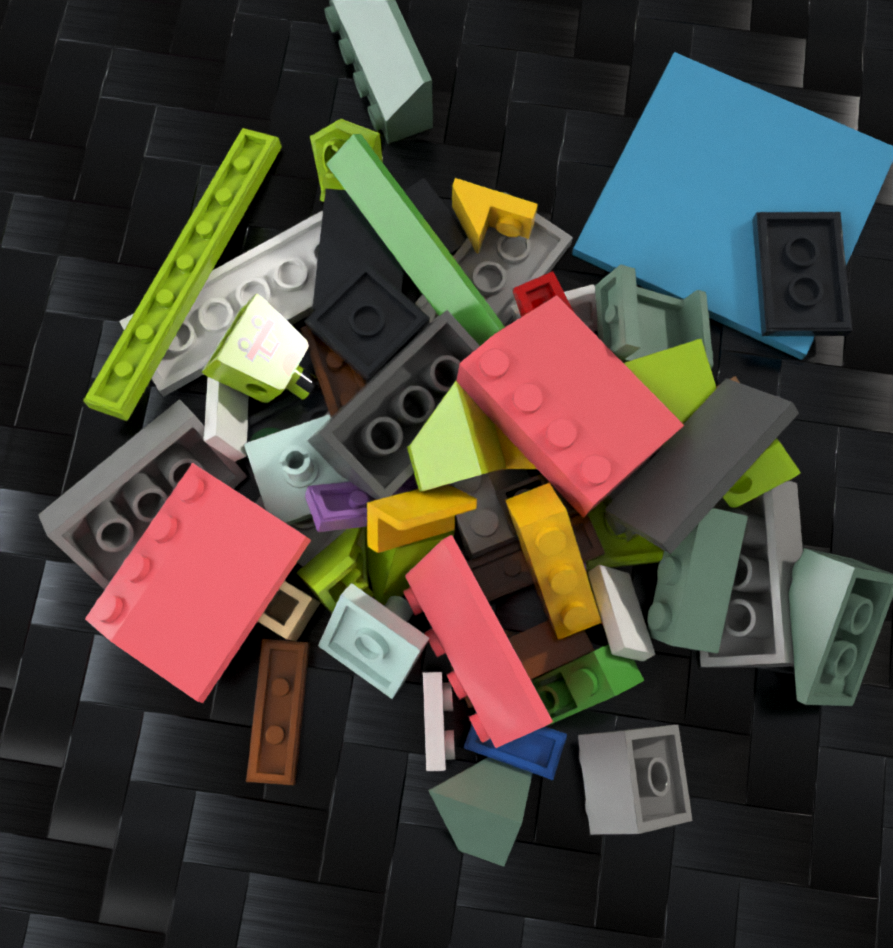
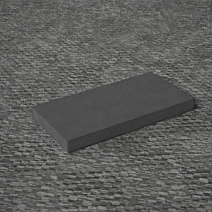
[605,378,799,554]

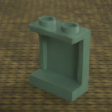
[595,264,713,368]

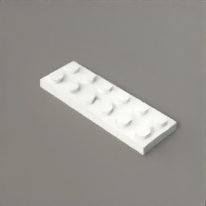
[119,211,323,397]

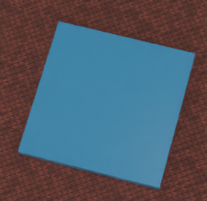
[572,52,893,360]

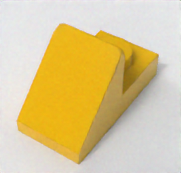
[452,178,538,254]

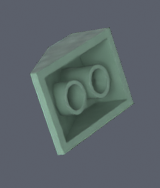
[788,548,893,706]

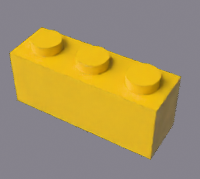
[505,483,602,640]

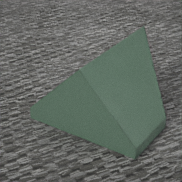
[428,757,533,866]

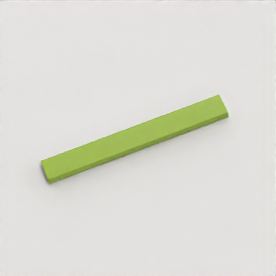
[83,128,282,421]

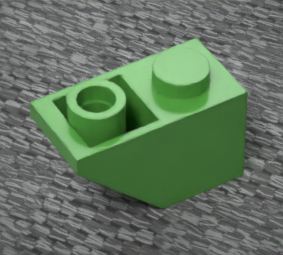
[531,644,644,726]

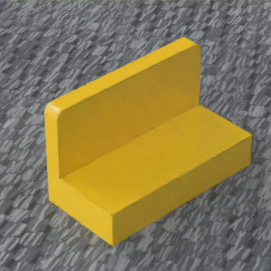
[367,484,477,553]

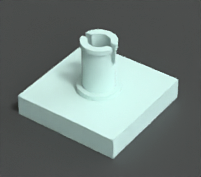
[244,414,350,525]
[318,583,430,699]

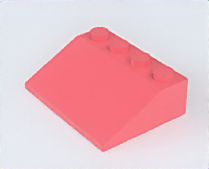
[456,295,684,518]
[85,463,311,703]
[403,535,553,748]

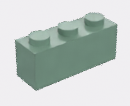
[647,508,748,654]

